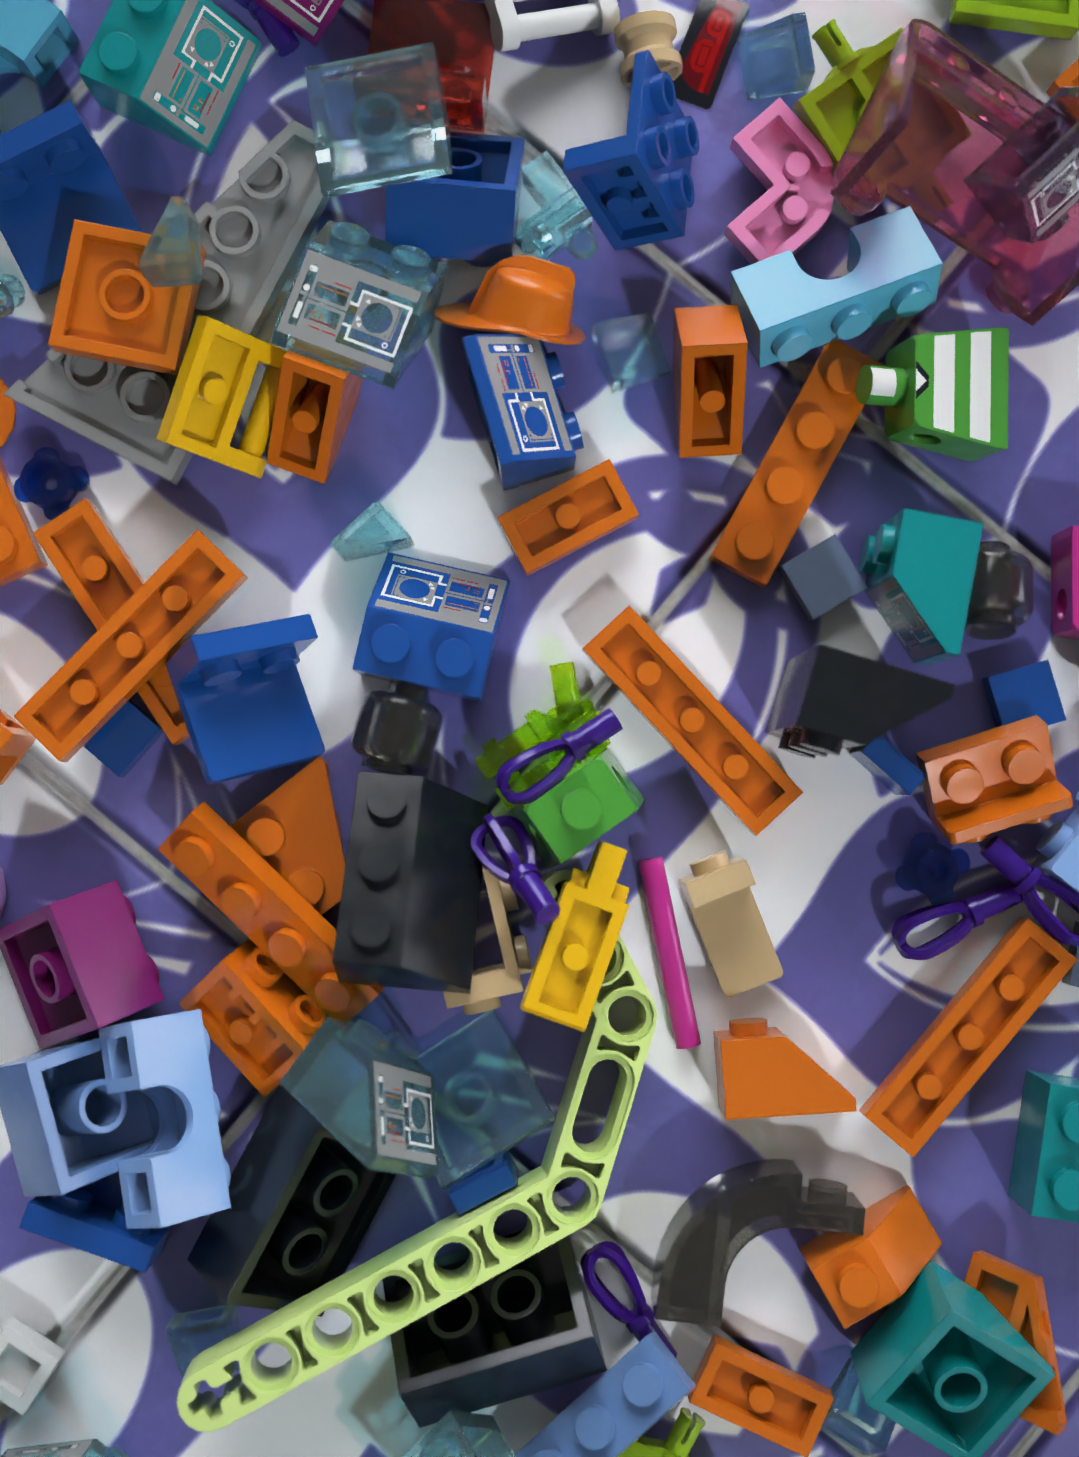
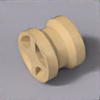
[614,10,683,88]

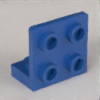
[563,50,699,251]
[0,100,143,295]
[166,614,325,785]
[19,1171,173,1273]

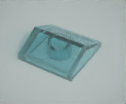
[305,42,453,198]
[392,1010,556,1190]

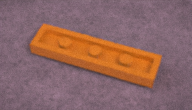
[708,340,885,588]
[33,498,190,745]
[14,529,248,762]
[582,605,803,836]
[158,801,384,1028]
[859,916,1077,1158]

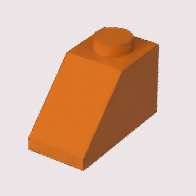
[673,304,748,458]
[266,332,370,484]
[713,1018,857,1120]
[798,1185,942,1329]

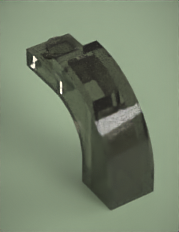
[651,1159,866,1327]

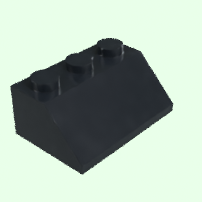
[765,644,955,759]
[333,771,488,994]
[187,1085,411,1317]
[382,1231,607,1428]

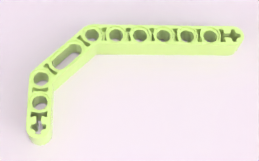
[177,870,657,1432]

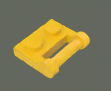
[156,315,287,479]

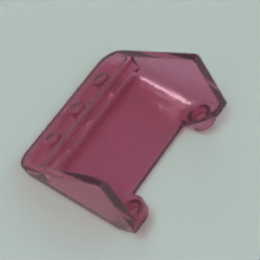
[830,19,1079,326]

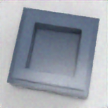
[778,534,868,622]

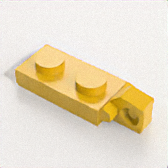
[519,841,630,1032]

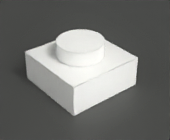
[0,1316,66,1416]

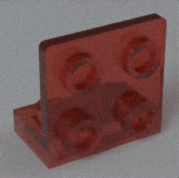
[353,0,495,132]

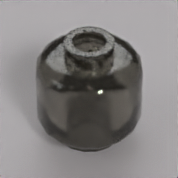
[964,541,1034,640]
[351,680,443,775]

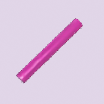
[638,856,701,1049]

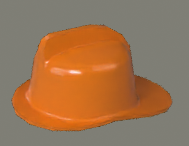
[433,255,585,345]

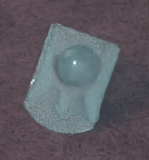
[515,150,598,261]

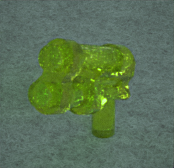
[474,662,610,810]

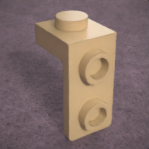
[678,851,783,997]
[443,861,533,1015]

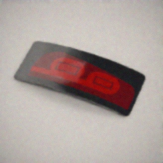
[673,0,750,109]

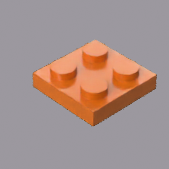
[48,219,206,376]

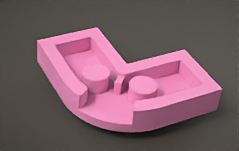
[724,97,834,264]

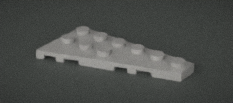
[3,120,352,486]

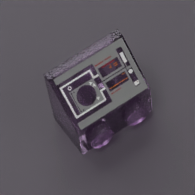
[963,87,1079,244]

